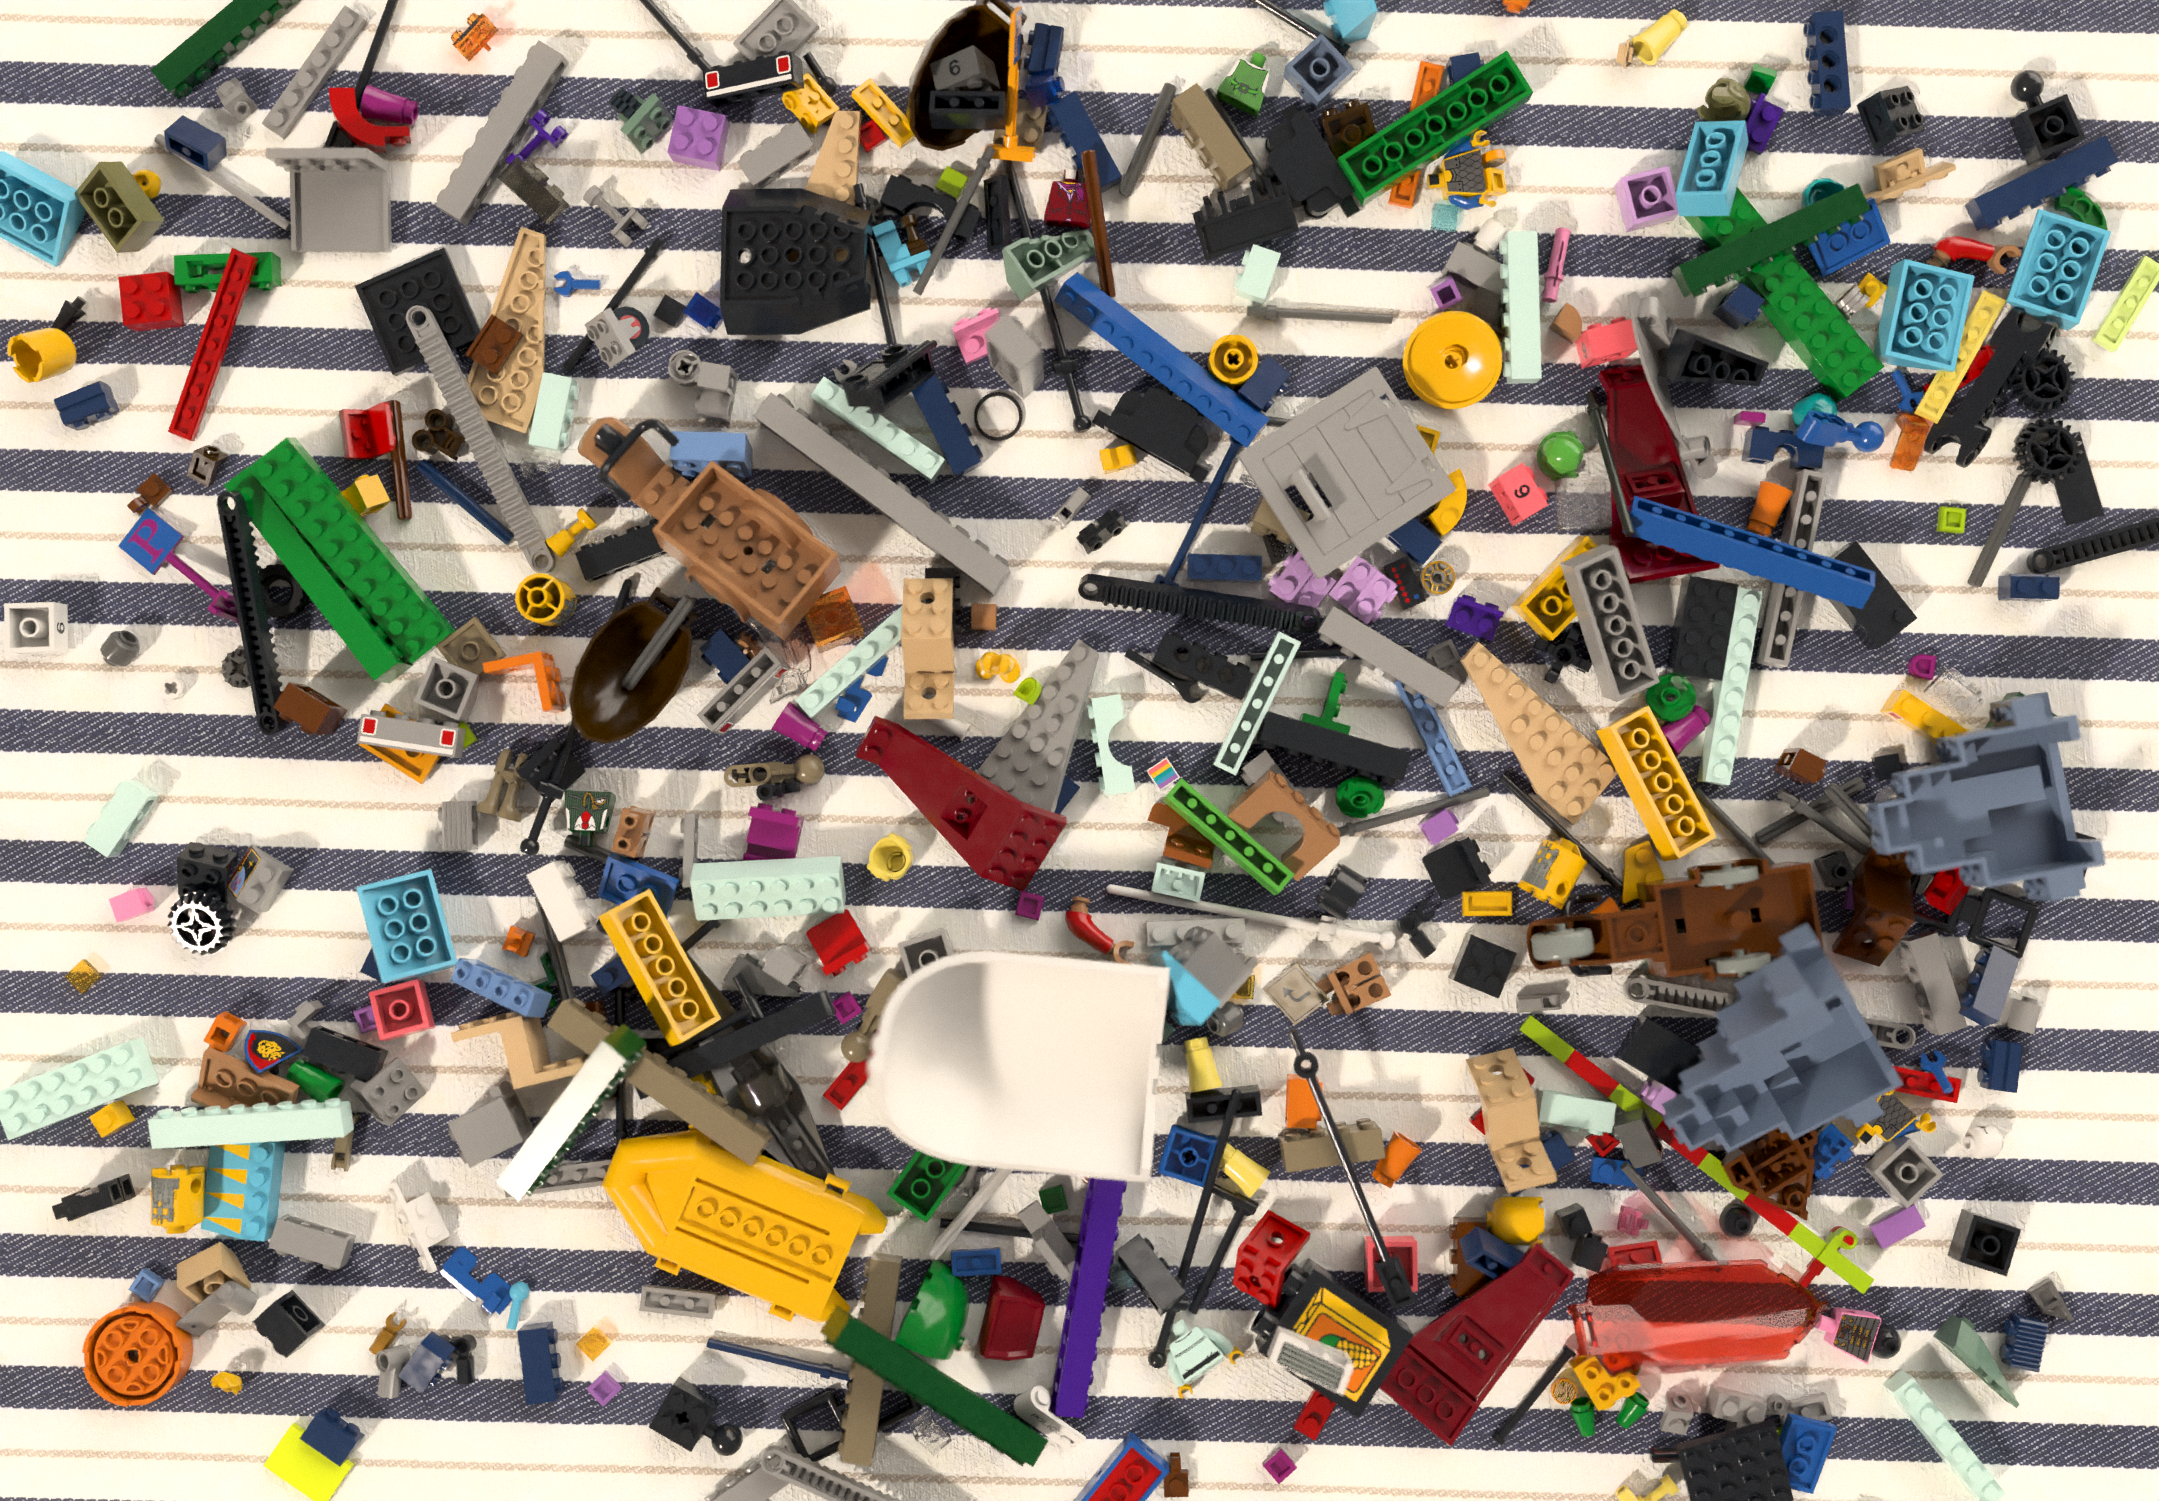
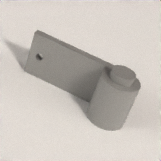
[1966,986,2042,1035]
[176,1281,257,1337]

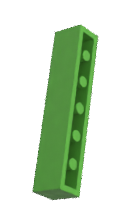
[1162,778,1295,896]

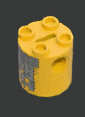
[515,573,577,627]
[1517,837,1587,910]
[150,1164,205,1234]

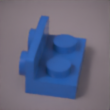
[1813,1123,1854,1181]

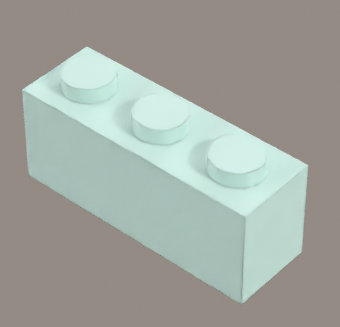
[528,372,579,453]
[83,780,159,858]
[1536,1088,1616,1136]

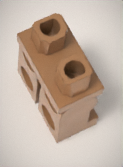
[611,806,656,857]
[1316,950,1392,1016]

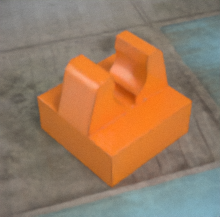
[502,925,536,957]

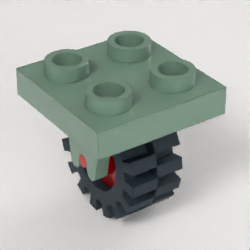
[608,87,674,154]

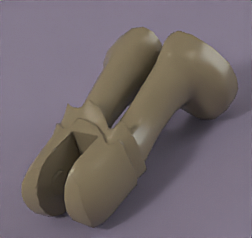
[476,749,528,823]

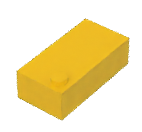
[1511,536,1597,641]

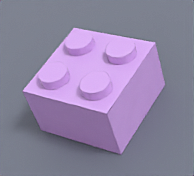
[1614,166,1679,232]

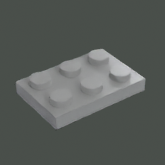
[733,0,819,61]

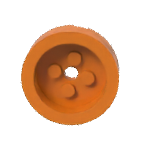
[82,1300,193,1407]

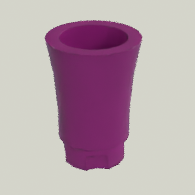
[361,85,419,126]
[771,701,828,751]
[1660,705,1711,757]

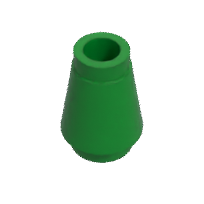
[1616,1391,1650,1429]
[1570,1397,1595,1437]

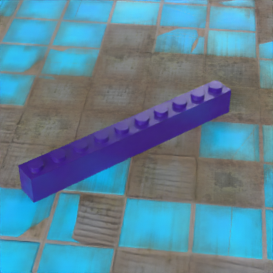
[1049,1177,1127,1418]

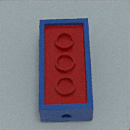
[1073,1431,1169,1501]

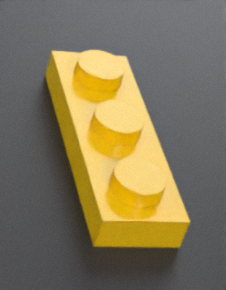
[851,78,916,149]

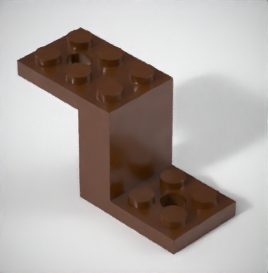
[1832,845,1915,967]

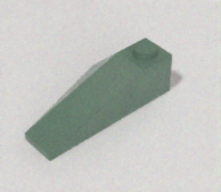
[1002,230,1096,302]
[1933,1314,2020,1408]

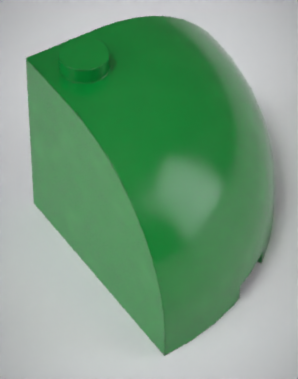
[895,1259,969,1360]

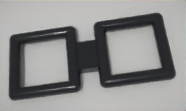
[1911,871,2040,959]
[780,1378,922,1462]

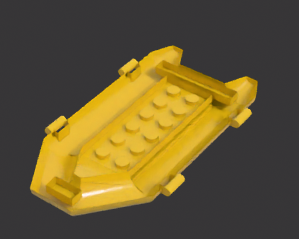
[602,1129,888,1323]

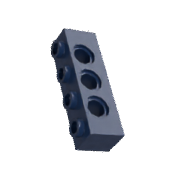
[1803,10,1851,117]

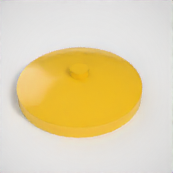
[1403,311,1503,409]

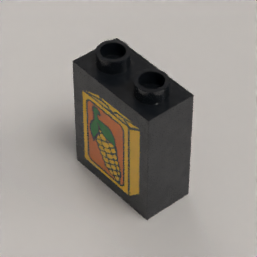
[1251,1258,1414,1419]

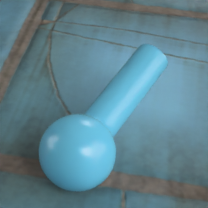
[507,1282,530,1330]

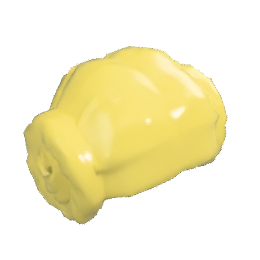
[867,832,913,882]

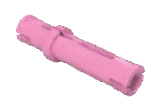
[1541,228,1571,303]

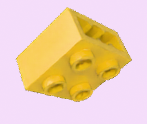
[1568,1337,1641,1411]

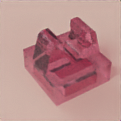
[1617,1205,1649,1236]

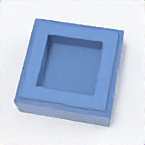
[128,1267,165,1303]

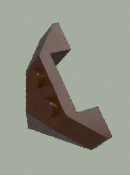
[1721,1128,1818,1220]

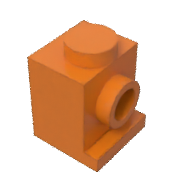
[203,1011,248,1053]

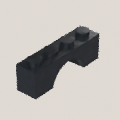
[880,174,982,245]

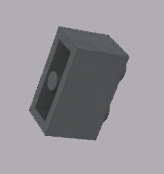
[1612,1107,1664,1169]

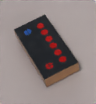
[1383,556,1426,611]

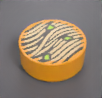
[1481,149,1507,169]
[1550,1377,1577,1404]

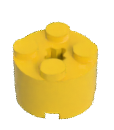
[1207,335,1258,389]

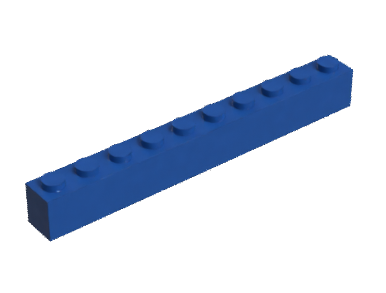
[1054,272,1270,448]
[1622,496,1875,609]

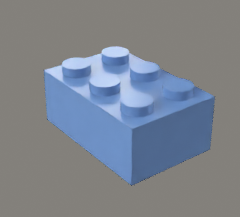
[670,431,753,481]

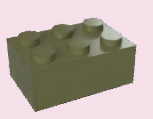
[74,161,165,253]

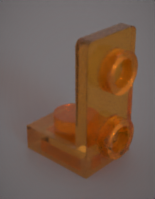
[1889,412,1930,471]

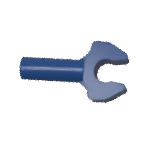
[554,271,601,297]
[1891,369,1924,415]
[1920,1050,1953,1094]

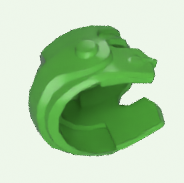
[1537,431,1586,482]

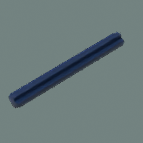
[417,459,515,545]

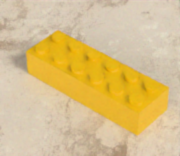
[1596,705,1717,862]
[598,889,721,1047]

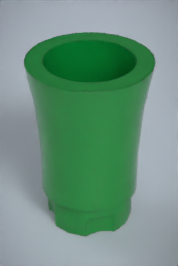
[286,1058,346,1103]

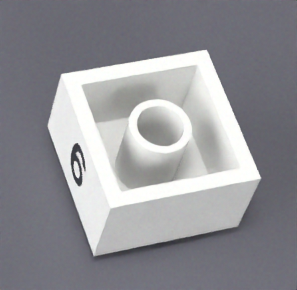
[4,602,68,655]

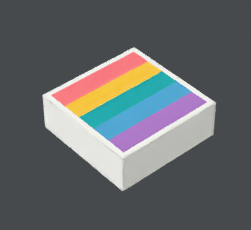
[1146,757,1180,791]

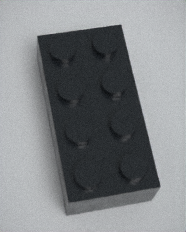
[1665,576,1738,682]

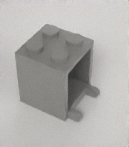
[1169,926,1258,1009]
[448,1081,534,1168]

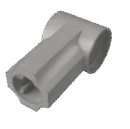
[375,1345,410,1398]

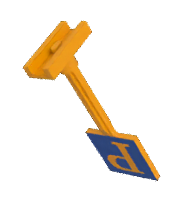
[984,6,1036,162]

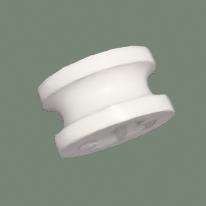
[160,677,187,700]

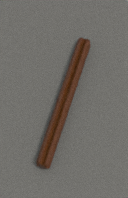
[1081,150,1116,298]

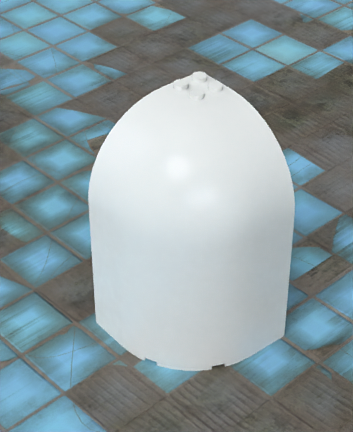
[868,951,1169,1183]

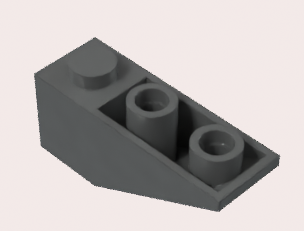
[723,953,804,997]

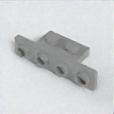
[1018,1200,1076,1285]

